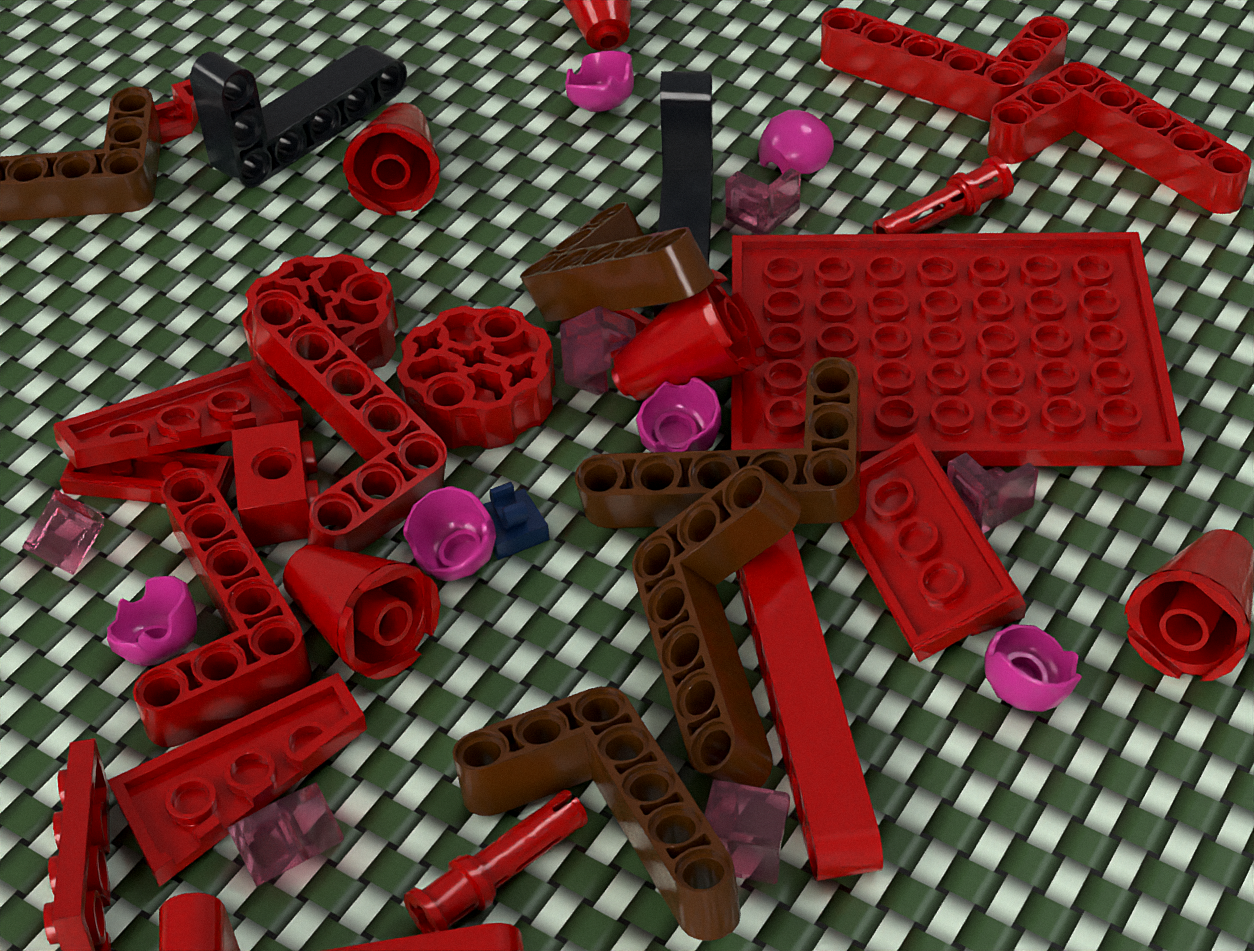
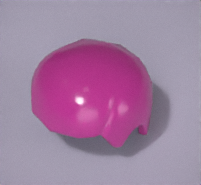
[565,51,634,113]
[757,110,834,176]
[636,377,721,452]
[403,486,496,581]
[107,576,197,666]
[984,624,1082,712]

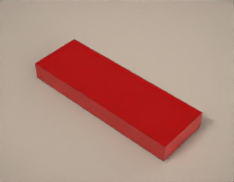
[59,451,235,504]

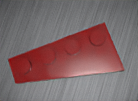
[107,673,367,887]
[43,738,111,951]

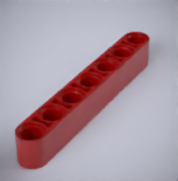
[735,529,883,881]

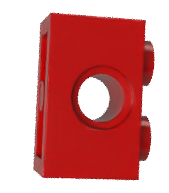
[231,420,320,547]

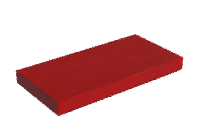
[830,431,1026,662]

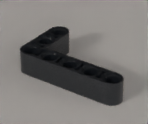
[190,45,407,188]
[654,71,713,317]

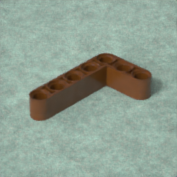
[0,86,162,222]
[520,202,715,322]
[575,357,862,528]
[632,465,802,795]
[452,686,741,941]

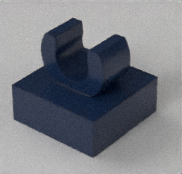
[483,482,550,560]

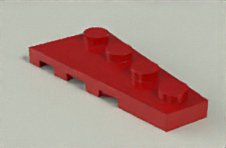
[53,360,303,469]

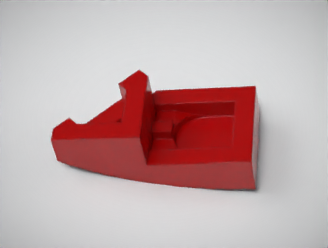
[155,79,199,144]

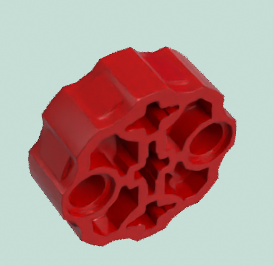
[241,254,399,391]
[396,305,556,449]

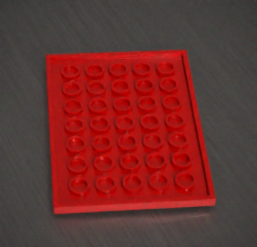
[731,232,1185,466]

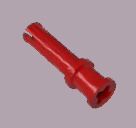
[872,156,1014,234]
[404,789,588,934]

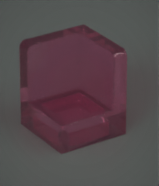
[725,168,801,235]
[560,306,636,395]
[947,453,1039,534]
[22,489,105,575]
[705,780,790,884]
[227,782,344,887]

